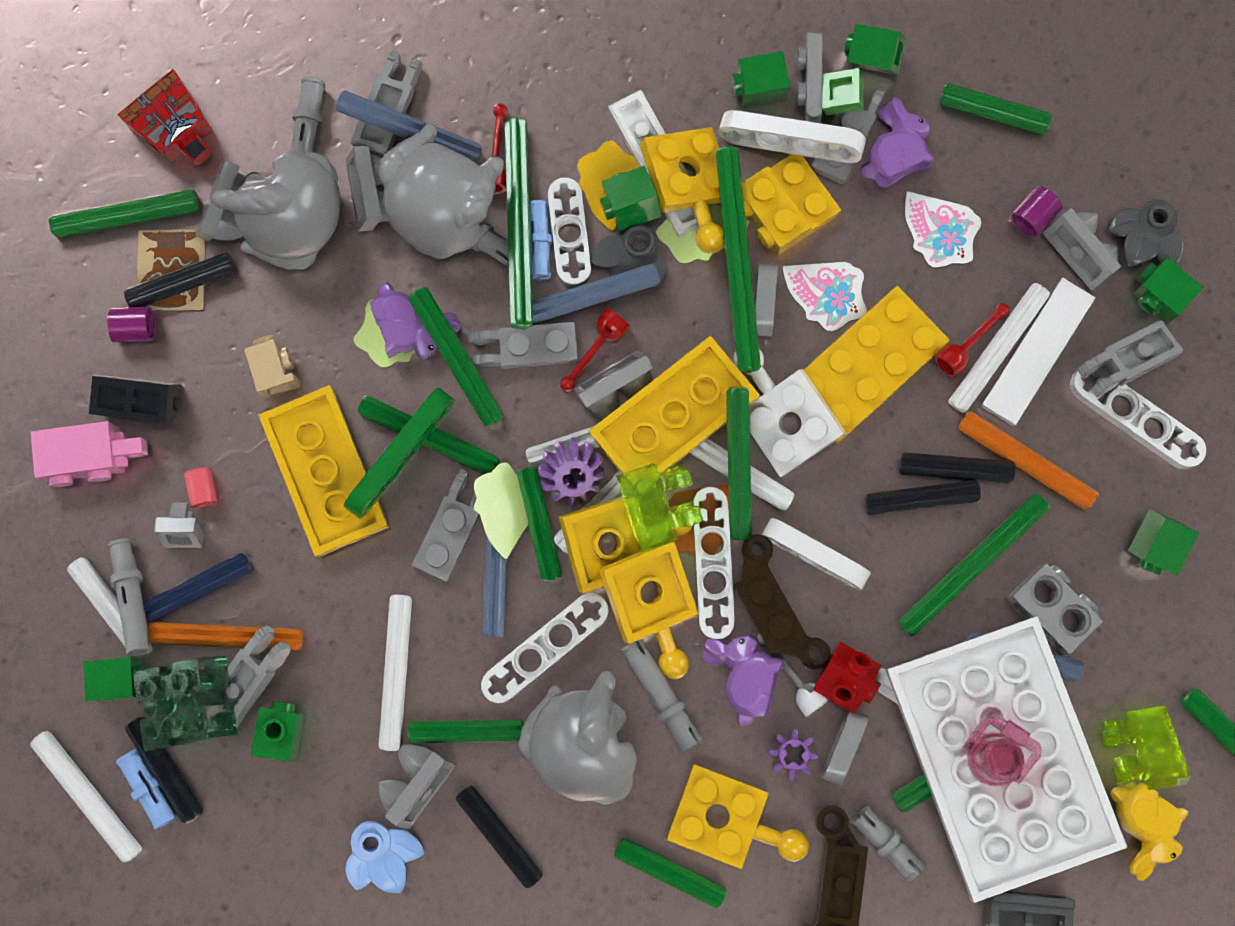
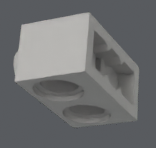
[1005,563,1103,655]

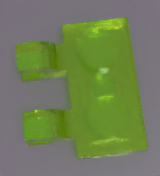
[616,463,704,552]
[1100,706,1191,790]

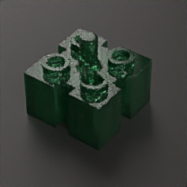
[133,656,238,752]

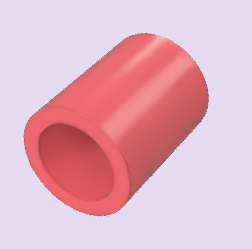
[184,467,218,508]

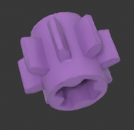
[767,729,819,780]

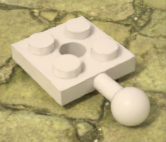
[733,349,846,477]

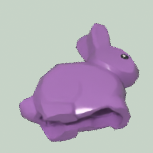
[860,97,934,188]
[370,282,461,360]
[702,635,785,726]

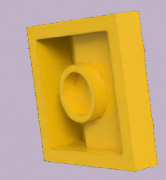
[742,154,842,255]

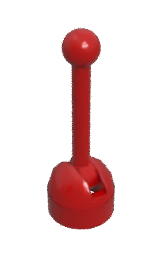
[491,103,508,194]
[933,303,1010,378]
[560,307,630,391]

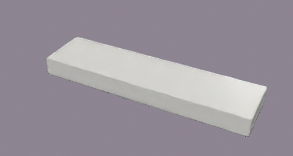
[607,90,713,238]
[980,277,1096,427]

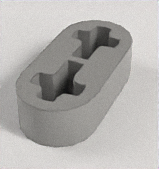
[754,264,778,337]
[821,710,868,786]

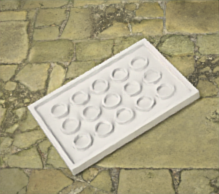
[885,616,1127,903]

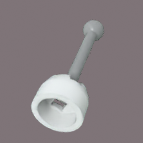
[757,634,830,718]

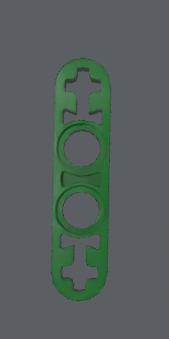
[344,387,455,519]

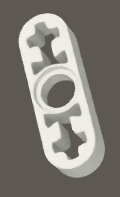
[548,178,591,288]
[762,518,871,591]

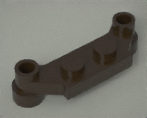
[733,534,831,670]
[812,805,868,926]

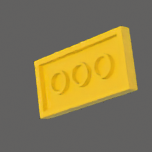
[804,285,950,445]
[589,336,760,494]
[258,385,390,558]

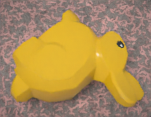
[1110,782,1189,881]

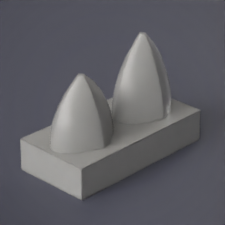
[345,146,389,232]
[194,160,245,242]
[1042,208,1122,291]
[573,350,653,419]
[379,744,457,830]

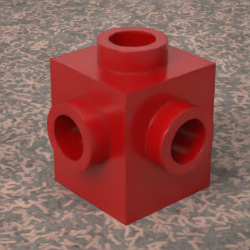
[813,641,882,714]

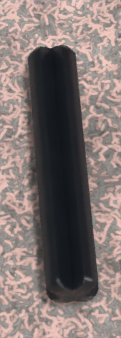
[124,253,236,307]
[899,452,1015,483]
[865,480,981,515]
[125,717,203,824]
[456,786,543,889]

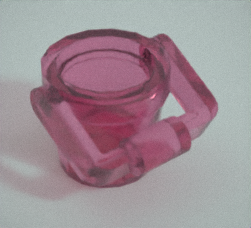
[963,713,1042,786]

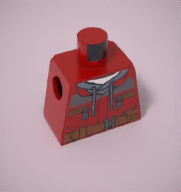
[117,69,212,166]

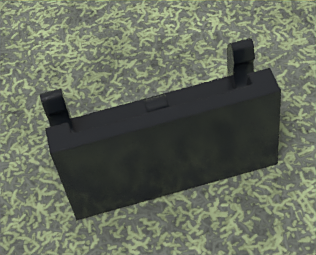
[89,375,181,424]

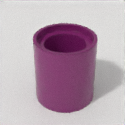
[1011,186,1063,238]
[107,306,155,343]

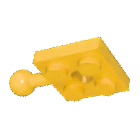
[639,127,725,254]
[558,494,694,593]
[599,540,699,679]
[666,764,809,869]

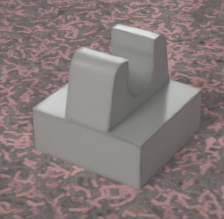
[154,503,204,548]

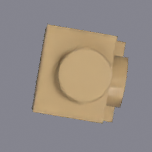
[244,335,302,399]

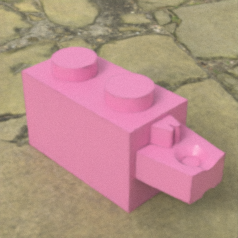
[31,421,149,487]

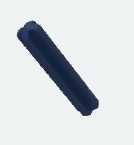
[143,553,252,622]

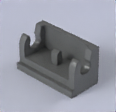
[983,891,1075,926]

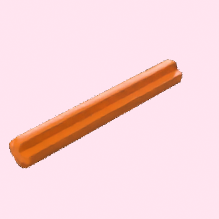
[958,411,1098,510]
[148,622,303,650]

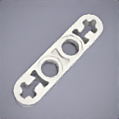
[718,110,866,163]
[1070,368,1206,469]
[692,487,735,640]
[481,593,609,703]

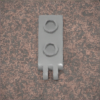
[797,33,823,123]

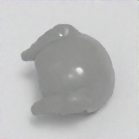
[379,124,504,259]
[211,152,341,270]
[518,671,637,805]

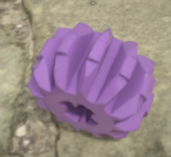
[538,437,605,506]

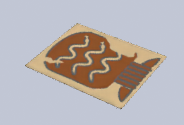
[137,230,206,311]

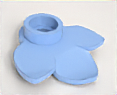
[345,821,424,893]

